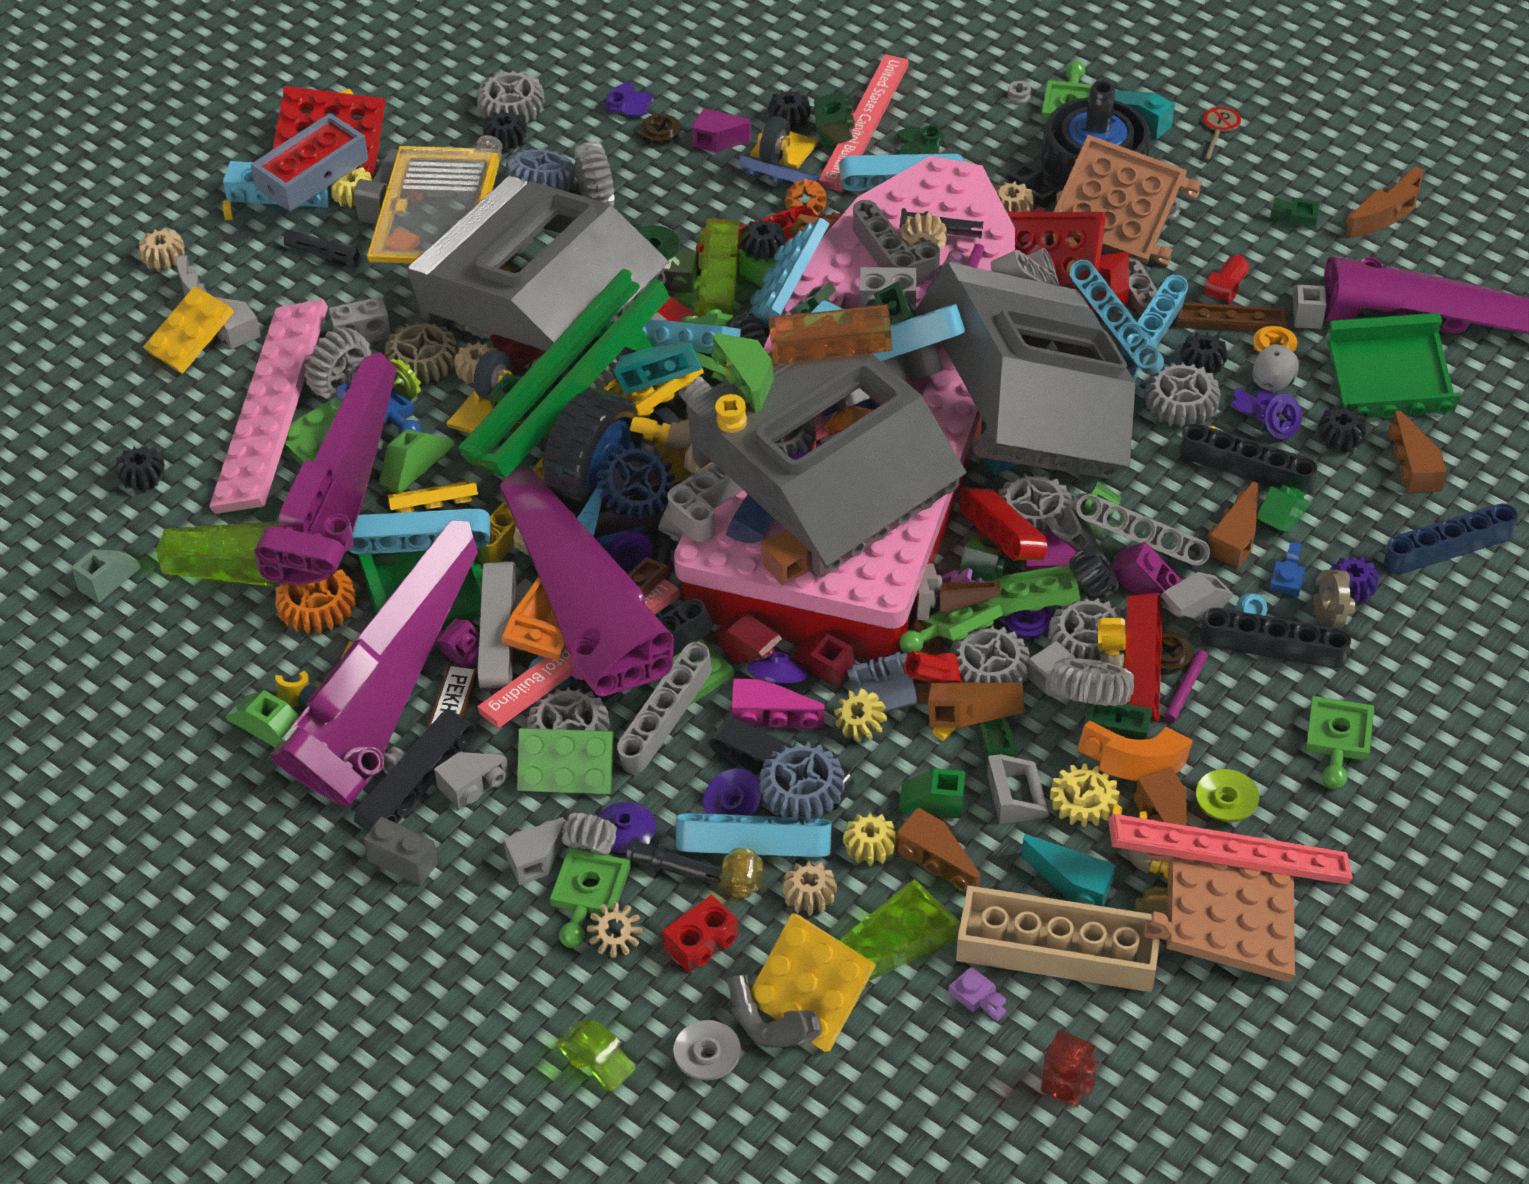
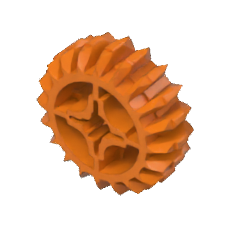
[275,569,356,635]

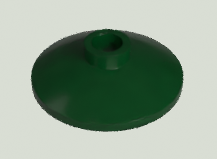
[637,225,680,260]

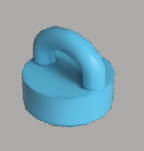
[1233,593,1267,616]

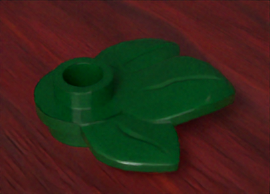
[896,125,944,155]

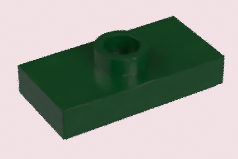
[976,717,1018,764]

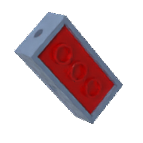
[251,113,369,212]

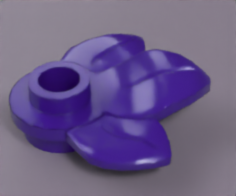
[604,82,653,117]
[1231,388,1280,423]

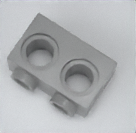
[859,267,916,311]
[329,297,391,343]

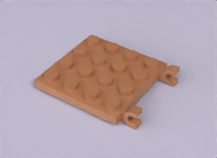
[1054,135,1202,267]
[1144,852,1295,983]

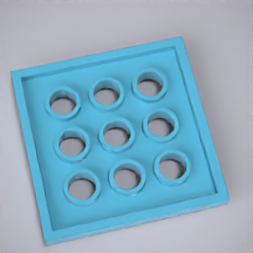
[744,218,830,328]

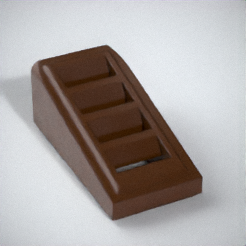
[940,581,1001,614]

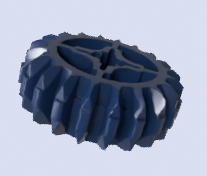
[597,442,675,520]

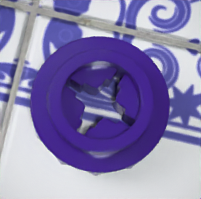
[1261,394,1302,439]
[607,529,653,574]
[1004,607,1052,641]

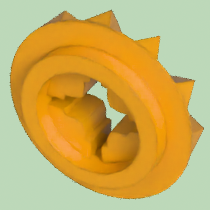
[1253,326,1298,353]

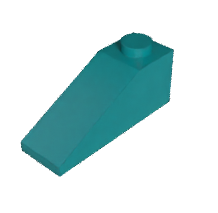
[1114,91,1175,140]
[613,342,702,395]
[1021,834,1116,907]

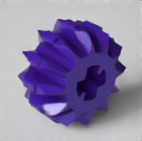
[1329,555,1379,605]

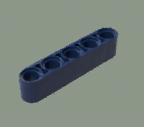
[1383,503,1518,575]

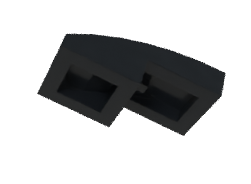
[1006,163,1062,208]

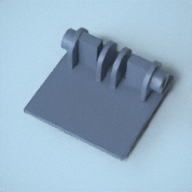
[847,652,917,718]

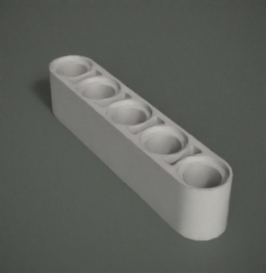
[1071,493,1210,566]
[478,562,516,688]
[617,642,712,774]

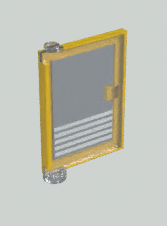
[367,136,503,264]

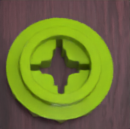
[390,359,421,399]

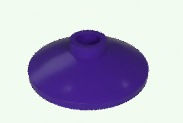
[747,652,808,683]
[703,768,763,816]
[597,802,656,855]

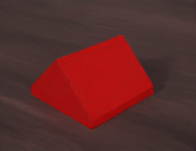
[1075,251,1129,316]

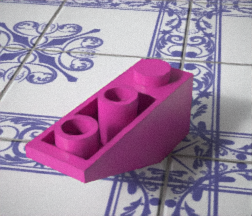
[732,679,824,729]

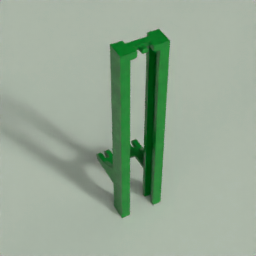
[458,268,670,479]

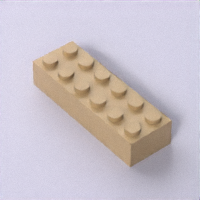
[956,886,1160,992]

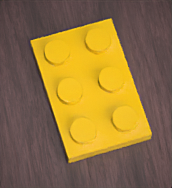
[143,286,234,374]

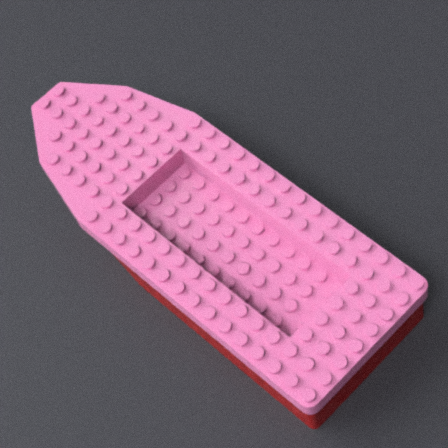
[674,156,1015,662]

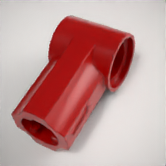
[1204,254,1250,304]
[903,650,962,683]

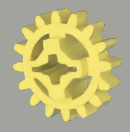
[1050,763,1119,827]

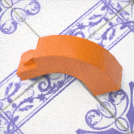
[1077,721,1193,781]

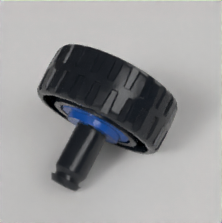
[1042,81,1151,187]
[522,388,645,509]

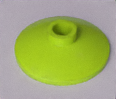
[1196,769,1259,822]

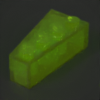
[695,218,739,317]
[156,521,280,587]
[839,879,960,982]

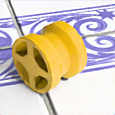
[715,394,747,433]

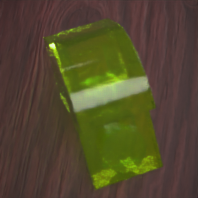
[555,1019,636,1092]

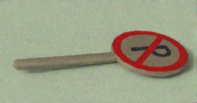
[1203,107,1241,161]

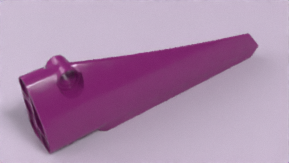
[1324,255,1529,334]
[254,352,397,585]
[500,467,674,697]
[270,521,478,807]

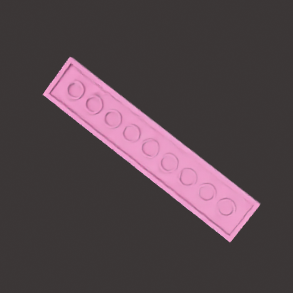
[209,299,328,514]

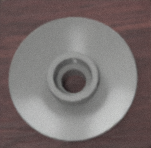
[673,1020,741,1080]

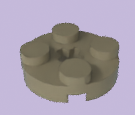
[1313,570,1355,629]

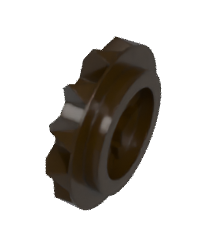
[640,114,681,145]
[1161,632,1193,673]

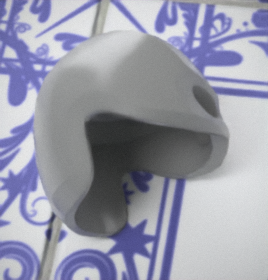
[1252,344,1299,392]

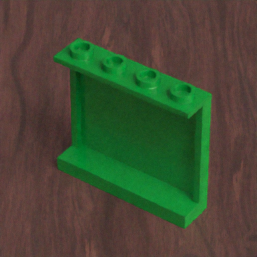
[1326,313,1461,419]
[356,551,483,628]

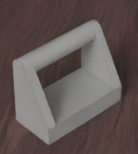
[987,754,1049,824]

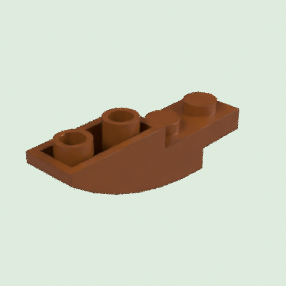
[1346,166,1424,238]

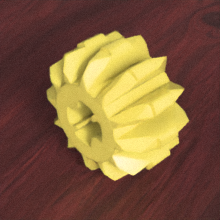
[330,167,373,208]
[834,688,887,742]
[843,811,897,867]

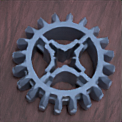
[505,148,575,192]
[759,741,844,822]

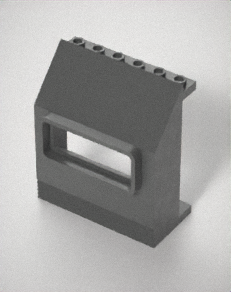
[407,175,669,376]
[915,262,1135,479]
[687,316,967,579]

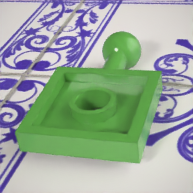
[1041,60,1092,121]
[899,600,1003,654]
[1305,696,1374,789]
[550,848,631,948]

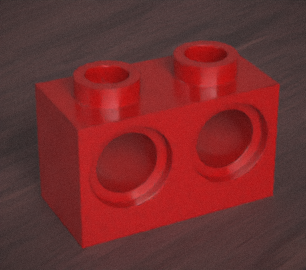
[662,894,738,973]

